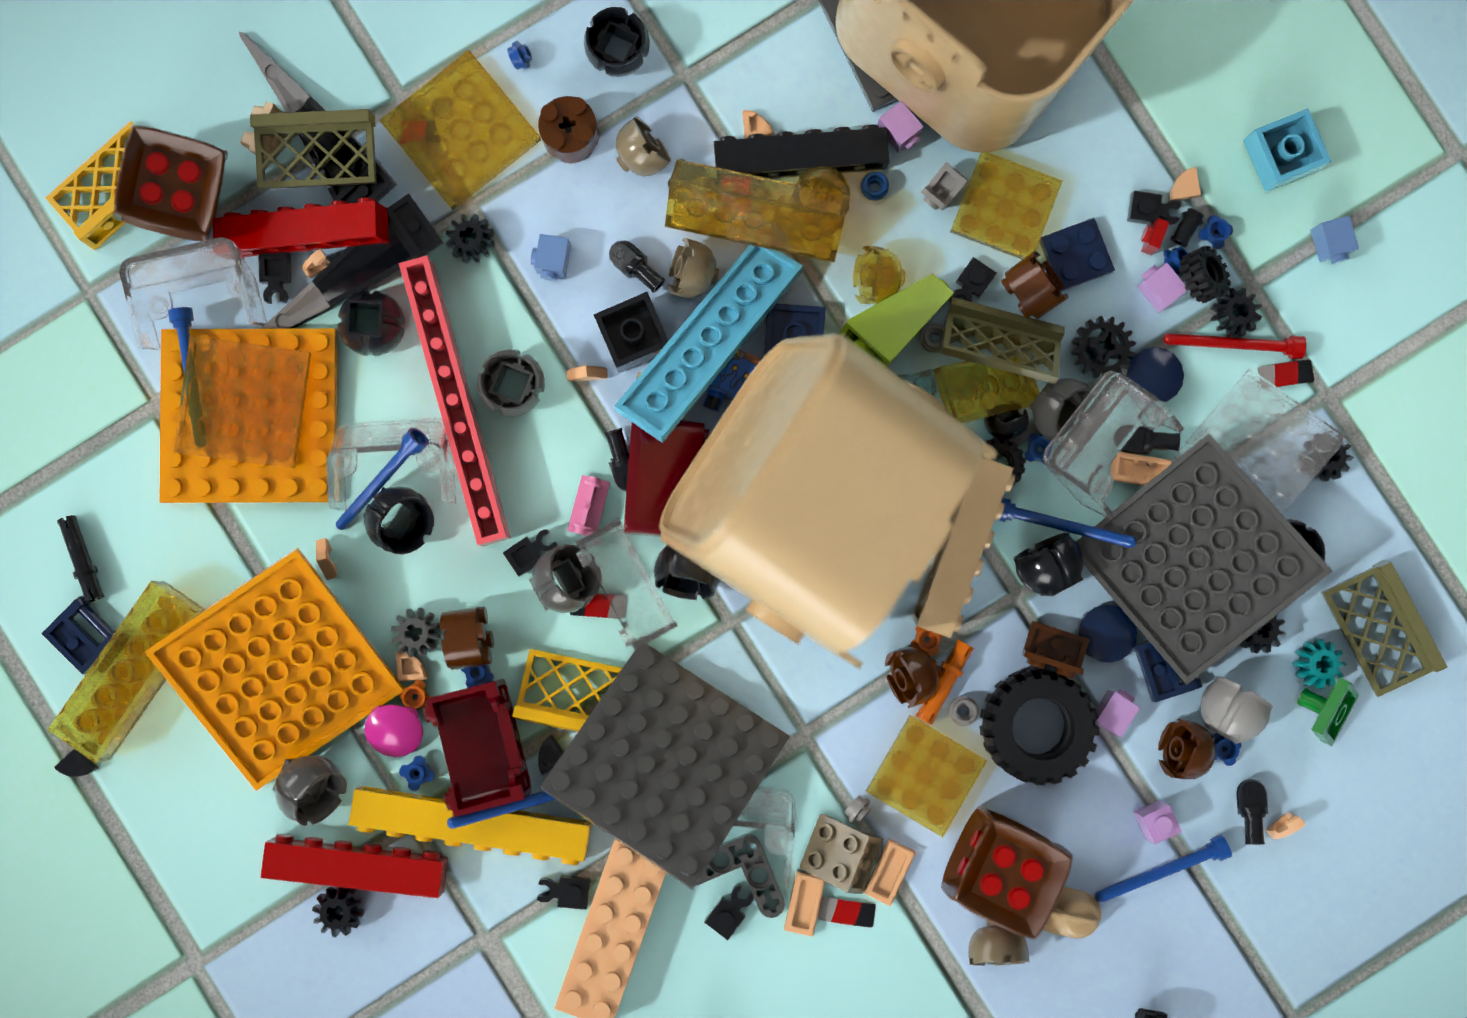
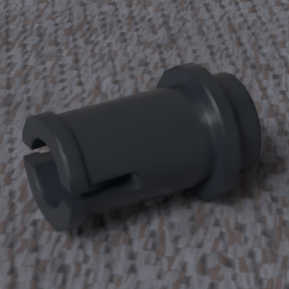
[1170,208,1204,247]

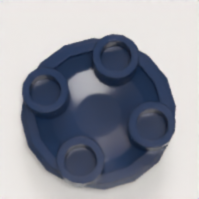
[1126,347,1184,404]
[1079,604,1137,663]

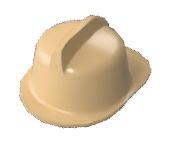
[1043,887,1101,938]

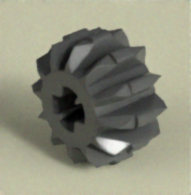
[391,608,442,658]

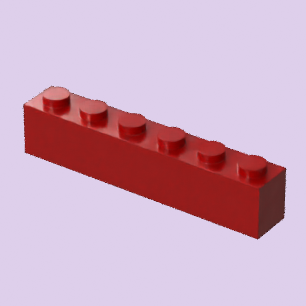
[212,198,389,259]
[260,834,448,898]

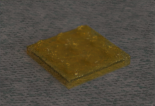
[950,152,1062,259]
[865,715,987,837]

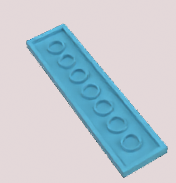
[614,237,803,443]

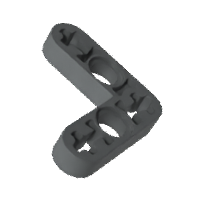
[696,834,785,918]

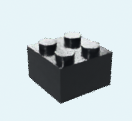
[593,292,669,373]

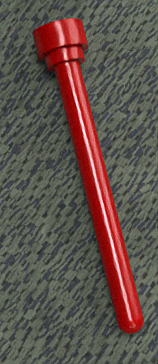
[1163,333,1307,359]

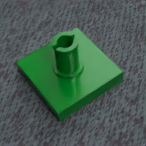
[1297,677,1359,746]

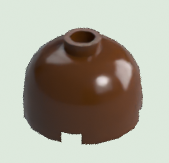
[885,647,940,708]
[1158,719,1216,779]

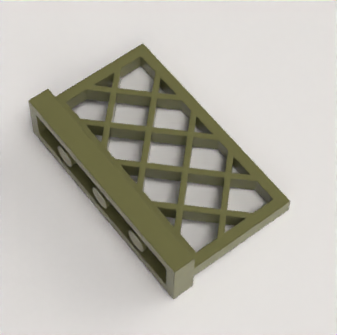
[250,109,377,189]
[941,297,1065,384]
[1321,560,1448,697]

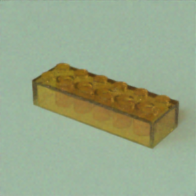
[665,159,849,262]
[47,581,205,763]

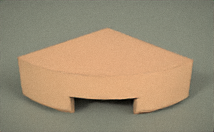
[743,110,774,138]
[1169,167,1201,201]
[302,249,332,279]
[566,365,608,381]
[316,538,337,580]
[396,652,429,681]
[1266,812,1306,839]

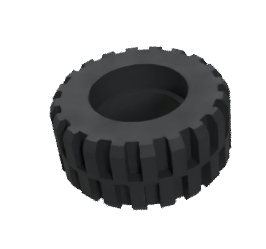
[979,669,1099,785]

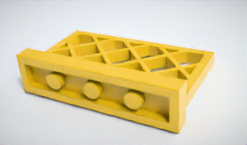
[45,121,136,250]
[512,649,622,732]

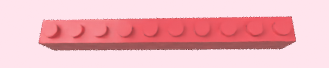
[399,255,511,546]

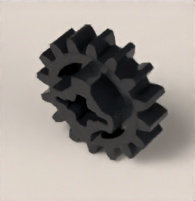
[1071,316,1136,380]

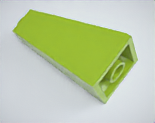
[839,273,954,368]

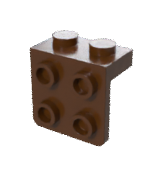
[1022,621,1090,678]

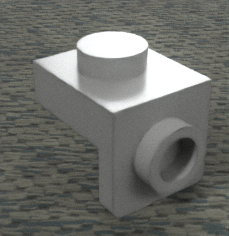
[921,162,969,210]

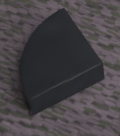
[538,734,564,775]
[54,746,99,777]

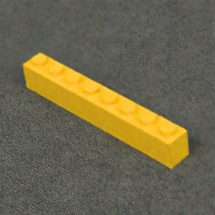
[348,786,592,865]

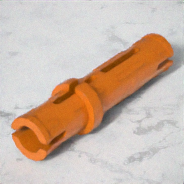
[915,639,974,725]

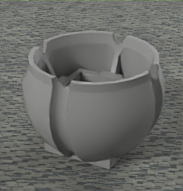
[1201,676,1273,744]

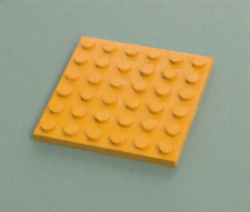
[159,328,338,503]
[144,548,404,791]

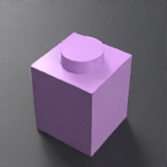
[877,101,923,153]
[1137,263,1187,313]
[1094,689,1140,738]
[1133,800,1182,844]

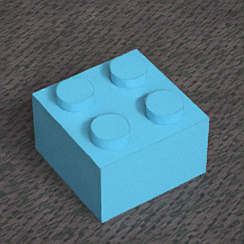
[1243,108,1331,192]

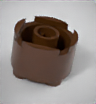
[538,96,599,163]
[1001,251,1069,319]
[440,606,494,670]

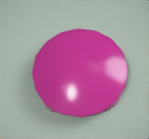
[364,704,423,757]

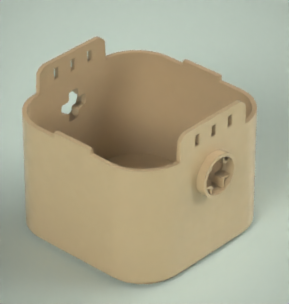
[836,0,1134,153]
[659,334,997,669]

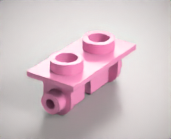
[567,475,610,538]

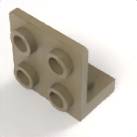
[800,814,884,894]

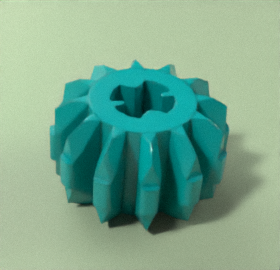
[1292,639,1347,689]

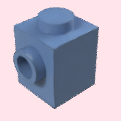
[1310,215,1359,264]
[531,234,571,281]

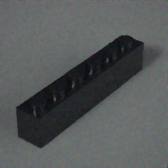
[714,124,890,183]

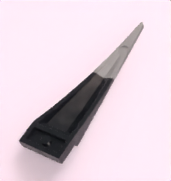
[239,32,397,203]
[261,193,444,329]

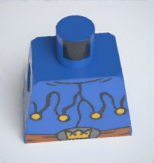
[703,350,761,412]

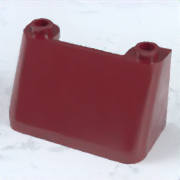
[624,420,710,537]
[423,679,532,817]

